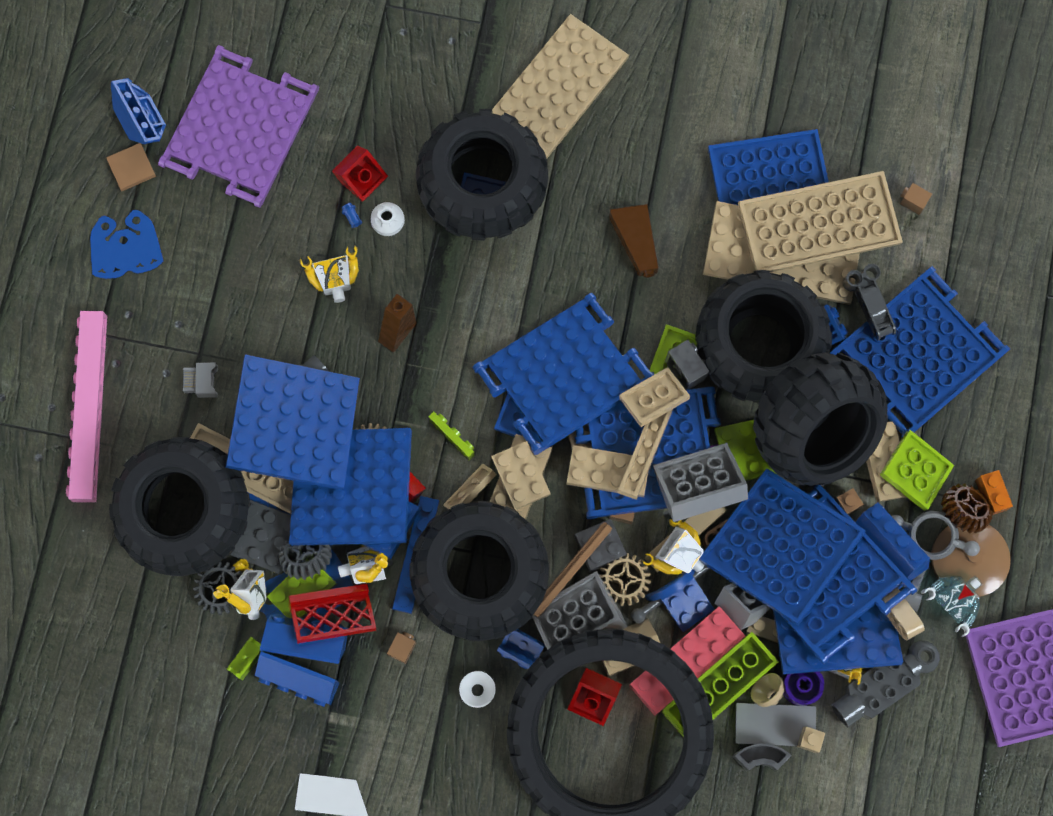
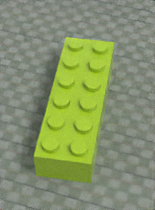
[661,632,779,738]

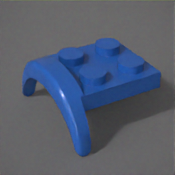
[645,569,715,632]

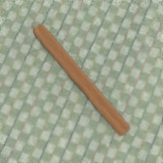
[533,522,612,617]

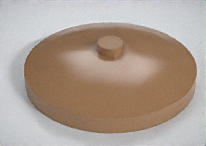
[931,525,1010,598]

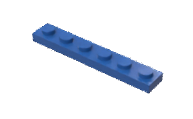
[392,496,440,614]

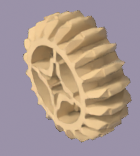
[600,553,651,606]

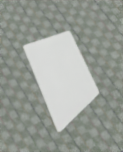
[295,773,368,816]

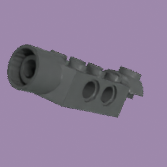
[831,641,940,728]

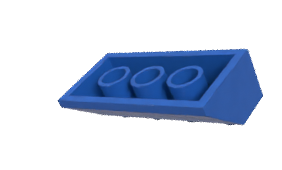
[855,502,930,589]
[260,614,348,664]
[255,651,339,707]

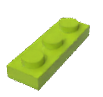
[428,412,475,461]

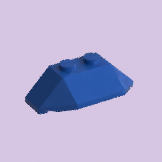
[111,78,166,144]

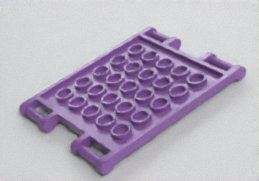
[158,45,319,208]

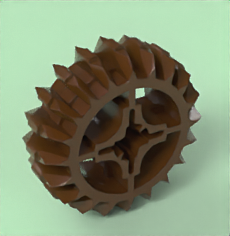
[941,483,993,534]

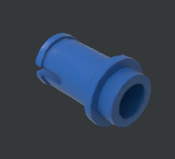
[342,203,362,228]

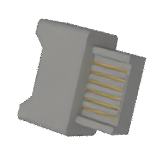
[183,362,218,398]

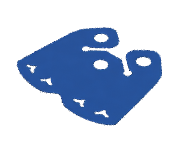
[90,210,163,279]

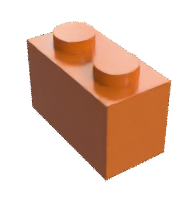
[975,470,1013,515]

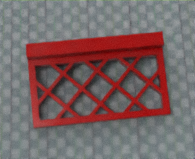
[289,584,376,644]

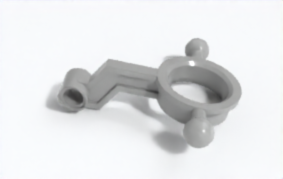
[892,511,980,612]

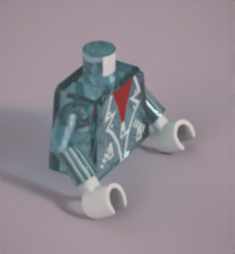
[921,576,983,637]

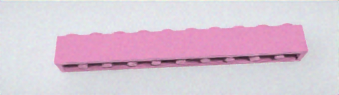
[66,311,107,502]

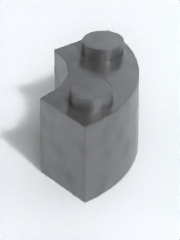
[732,744,791,771]

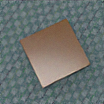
[106,143,156,191]

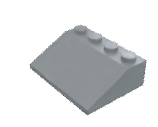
[653,443,748,522]
[532,571,628,650]

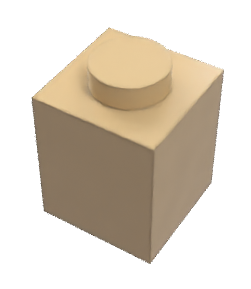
[797,727,825,753]

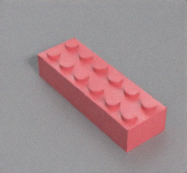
[629,606,746,716]

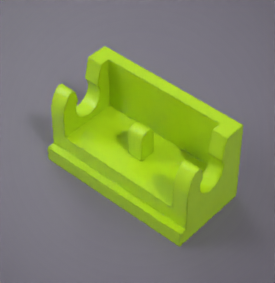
[227,637,265,680]

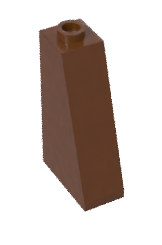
[609,204,658,278]
[378,294,416,353]

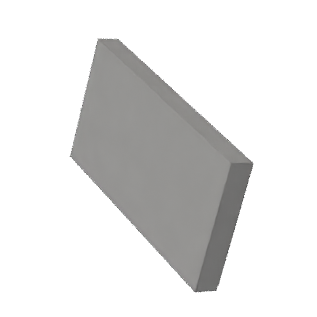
[735,703,816,746]

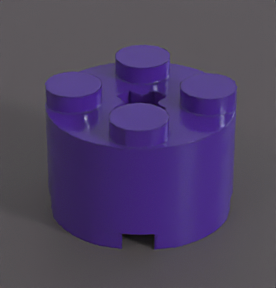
[782,671,824,706]

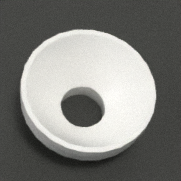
[371,202,405,236]
[459,671,496,708]

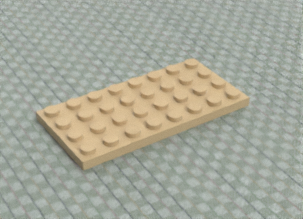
[492,14,629,158]
[738,171,903,272]
[703,201,860,305]

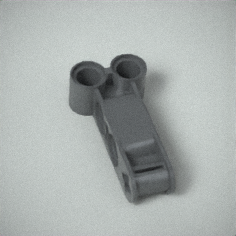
[842,264,896,341]

